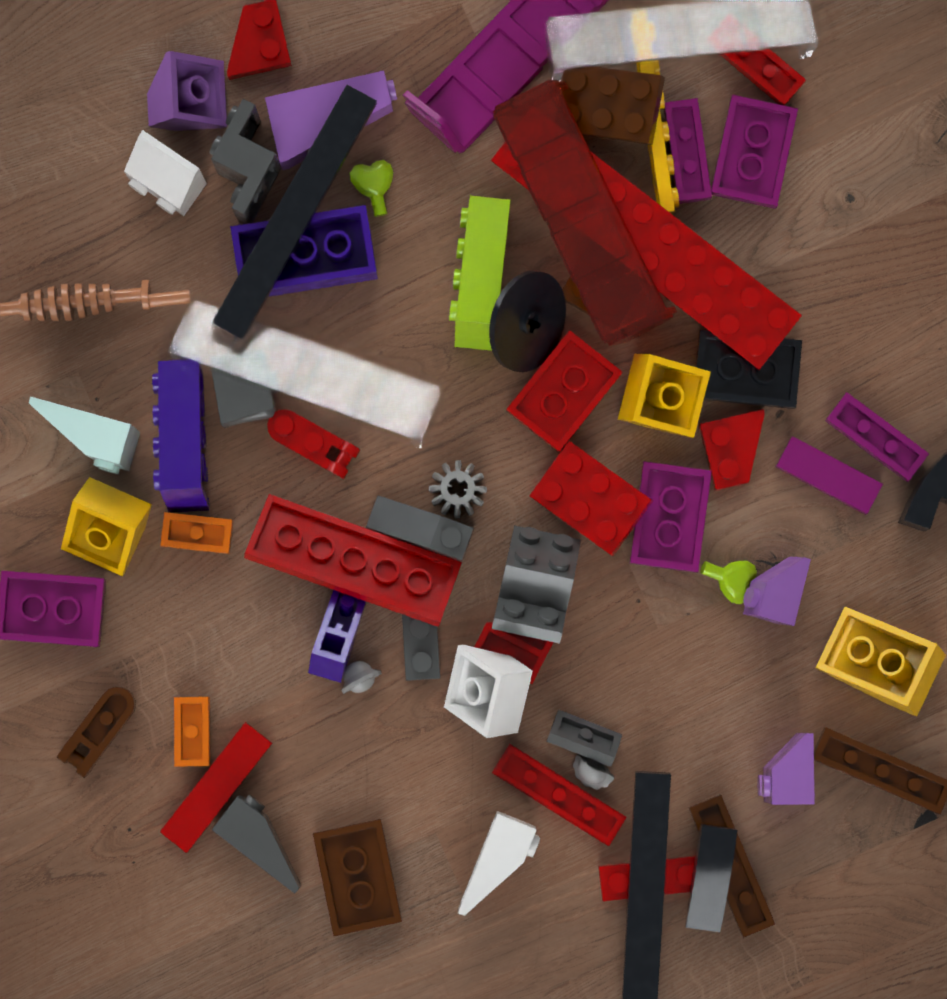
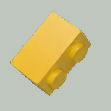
[618,354,711,438]
[61,477,152,576]

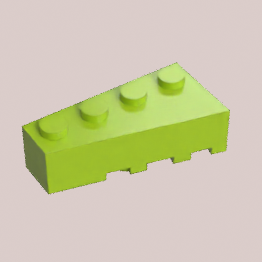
[449,195,510,351]

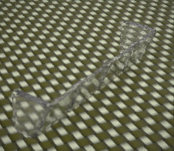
[544,0,818,84]
[168,300,442,448]

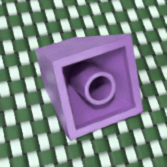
[147,51,227,131]

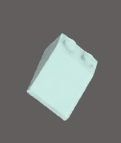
[29,396,140,474]

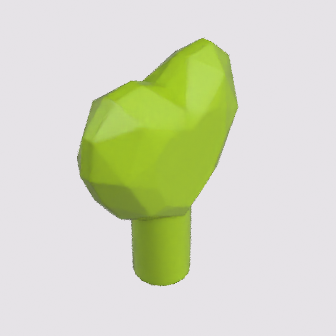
[350,160,394,217]
[700,561,757,605]

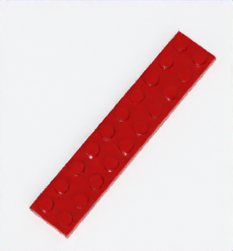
[491,106,802,370]

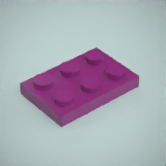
[711,95,798,209]
[629,461,712,573]
[0,570,106,647]

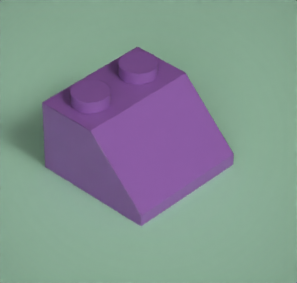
[757,733,815,805]

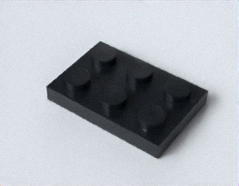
[696,330,802,409]

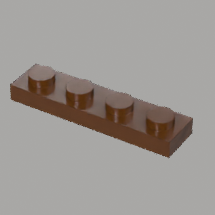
[814,727,947,815]
[688,794,775,938]

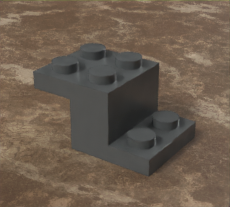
[210,99,281,224]
[492,525,581,644]

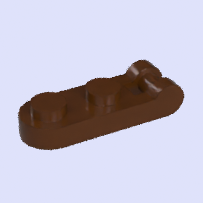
[57,687,136,778]

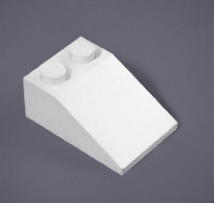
[458,811,540,916]

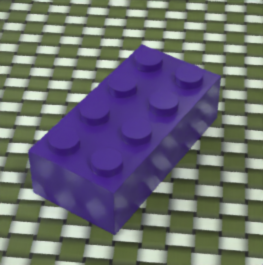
[230,205,378,297]

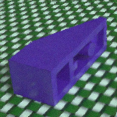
[308,590,366,683]

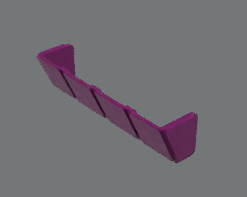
[403,0,609,154]

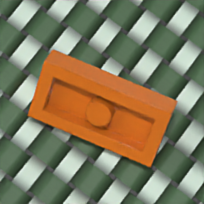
[160,512,234,554]
[174,697,210,767]

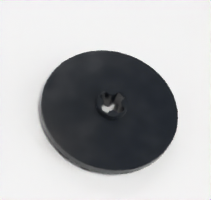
[489,270,566,372]

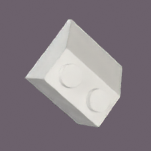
[124,130,207,216]
[444,645,533,738]

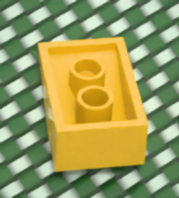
[815,607,946,717]

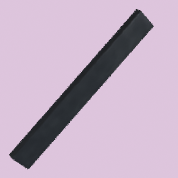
[212,85,377,340]
[622,771,671,999]

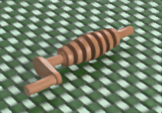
[0,280,191,321]

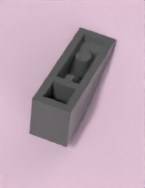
[366,496,474,562]
[212,795,302,894]

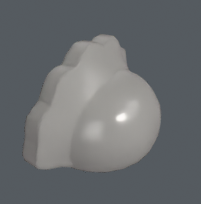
[341,661,382,694]
[573,754,614,790]

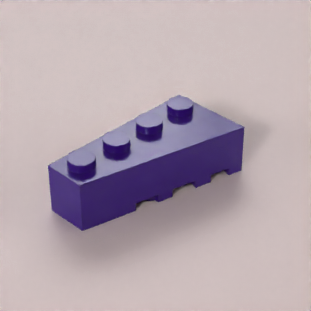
[152,359,210,513]

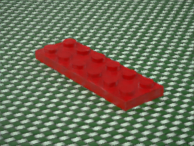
[244,494,462,627]

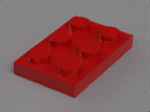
[506,330,623,453]
[529,441,653,556]

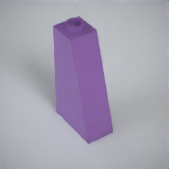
[265,71,397,170]

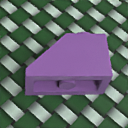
[743,557,811,626]

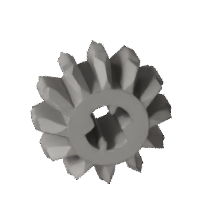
[429,460,487,519]

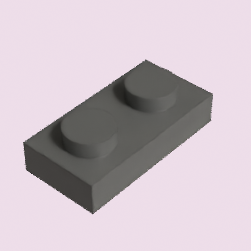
[402,614,440,681]
[546,709,622,767]

